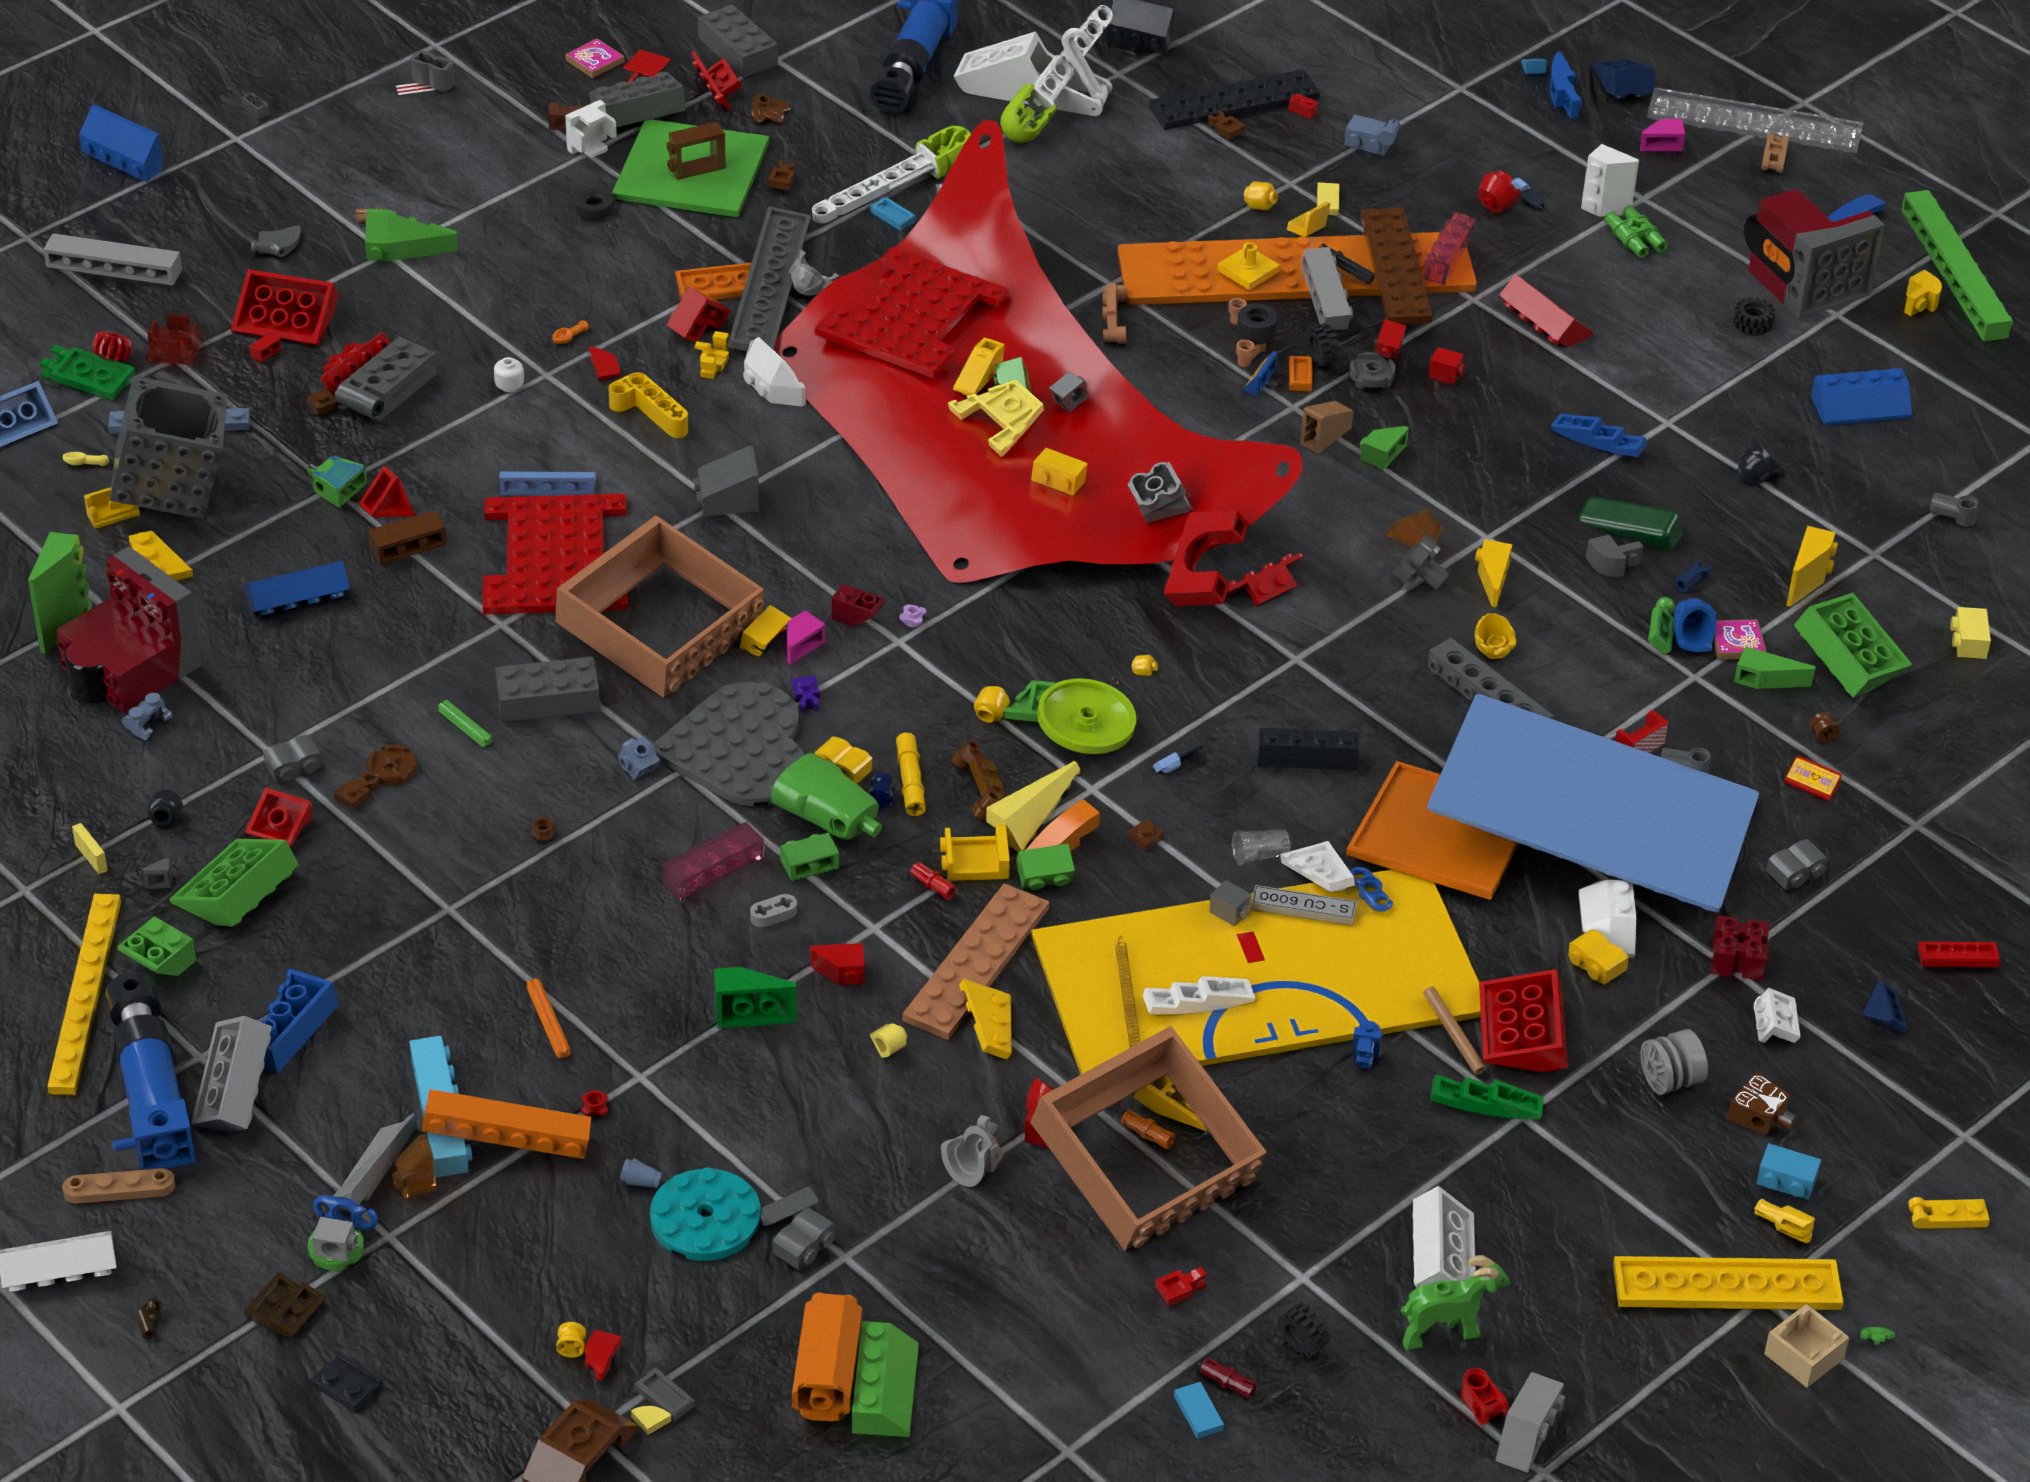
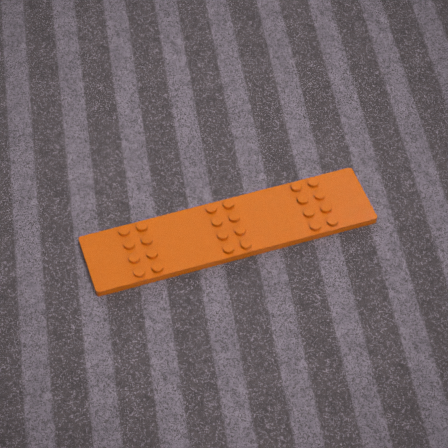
[1117,231,1477,305]

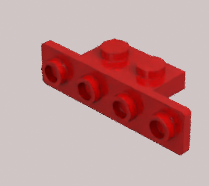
[691,51,742,111]
[320,333,390,396]
[1225,553,1303,607]

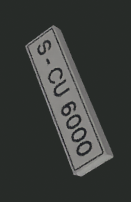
[1251,885,1357,925]

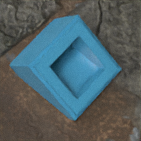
[1521,58,1547,74]

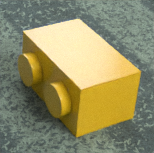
[1031,448,1088,496]

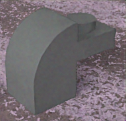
[1586,535,1643,577]

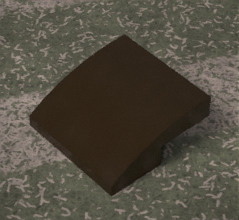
[244,1271,326,1338]

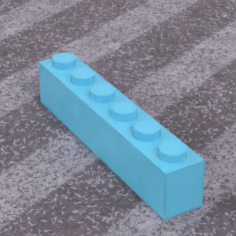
[409,1036,472,1178]

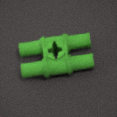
[1604,205,1668,259]

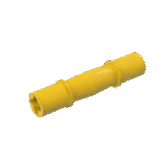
[896,733,926,816]

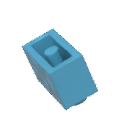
[1756,1143,1821,1200]

